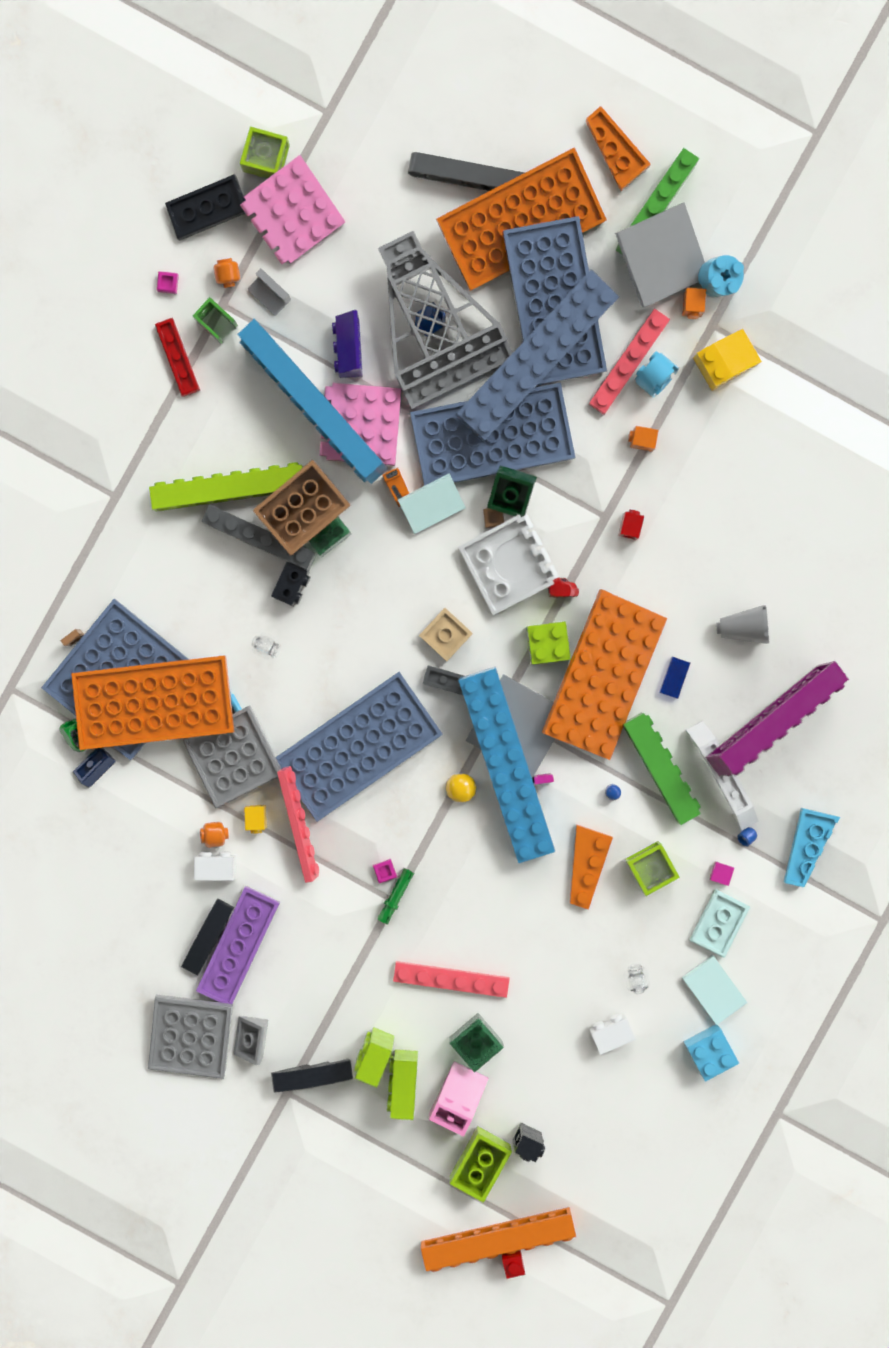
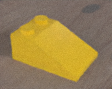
[693,329,762,391]

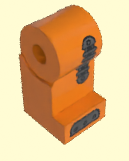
[382,467,409,507]

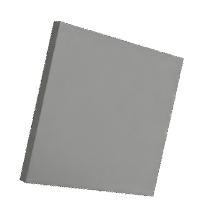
[615,202,705,308]
[466,674,555,778]
[182,706,281,808]
[148,994,233,1079]

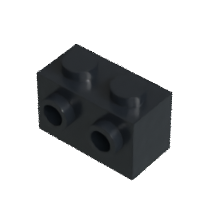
[271,562,311,607]
[513,1123,545,1163]

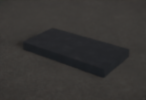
[165,174,246,241]

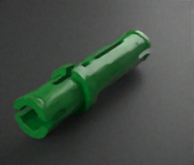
[377,868,415,925]

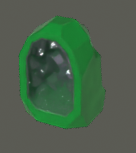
[59,719,85,752]

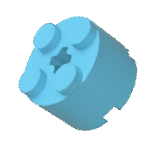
[698,255,744,297]
[635,351,679,398]

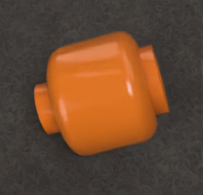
[213,258,240,288]
[200,822,229,848]

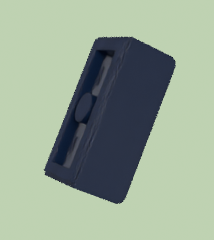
[73,748,116,788]

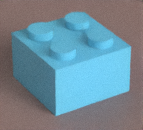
[683,1024,740,1082]

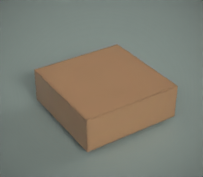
[483,508,504,529]
[60,629,84,646]

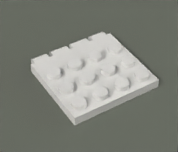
[458,515,559,615]

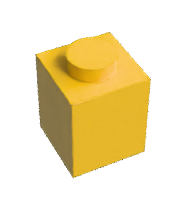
[244,805,267,834]

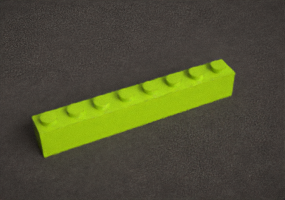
[149,462,303,512]

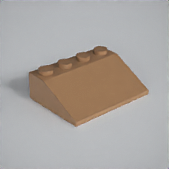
[253,460,351,555]

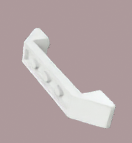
[686,721,758,831]

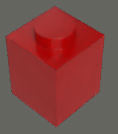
[618,509,644,540]
[502,1250,525,1279]

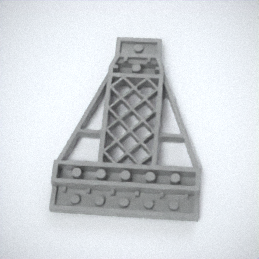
[378,231,512,410]

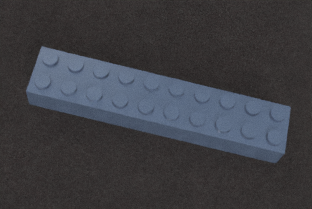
[455,269,619,442]

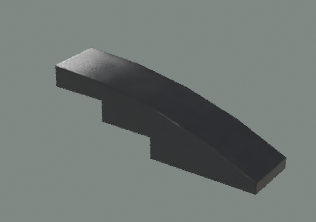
[181,898,234,976]
[271,1059,353,1093]

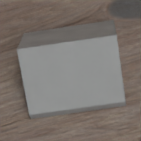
[233,1016,268,1065]

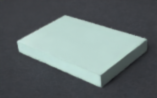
[398,474,466,534]
[689,889,750,958]
[682,955,747,1025]

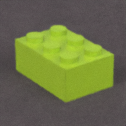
[354,1027,394,1087]
[387,1049,418,1120]
[450,1126,512,1203]

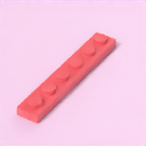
[589,308,670,415]
[277,766,319,883]
[393,961,510,998]

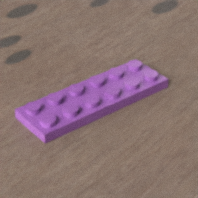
[196,886,280,1004]

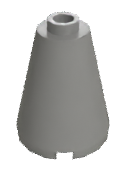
[716,605,769,644]

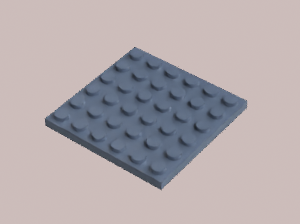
[41,599,189,760]

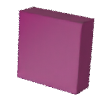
[157,271,179,294]
[533,773,554,784]
[373,859,397,884]
[710,861,735,886]

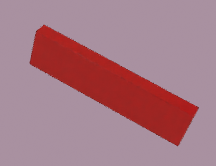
[155,318,200,397]

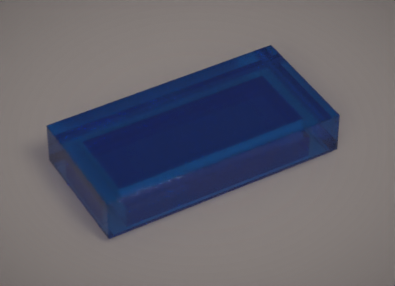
[659,656,690,699]

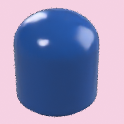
[605,784,621,800]
[737,827,757,847]

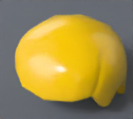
[445,774,477,802]

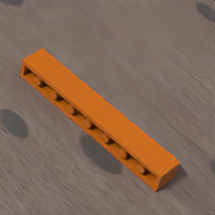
[421,1207,576,1272]

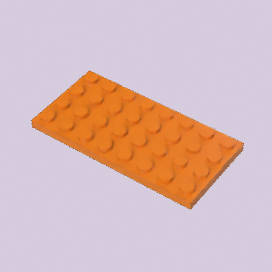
[436,147,607,291]
[541,589,667,760]
[71,655,235,750]

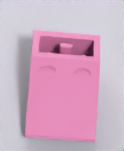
[429,1061,489,1137]

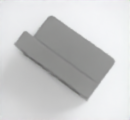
[248,268,291,315]

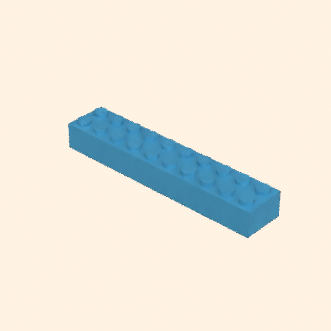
[237,319,388,484]
[459,666,555,863]

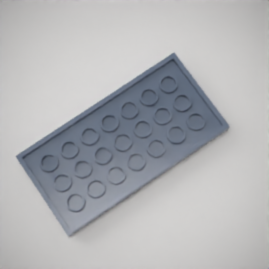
[503,216,607,385]
[410,382,576,486]
[276,672,443,822]

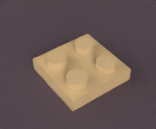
[419,608,473,661]

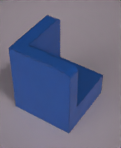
[415,302,446,337]

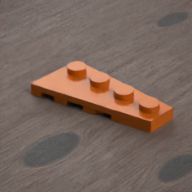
[586,106,651,191]
[570,824,613,910]

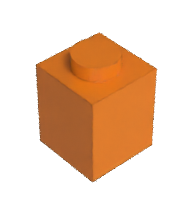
[682,288,706,319]
[628,426,659,452]

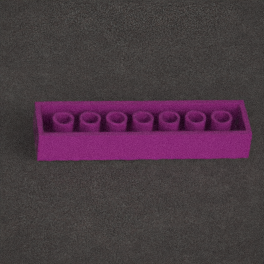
[705,661,849,776]

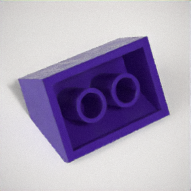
[332,310,363,378]

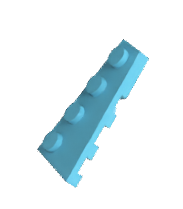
[784,808,840,887]

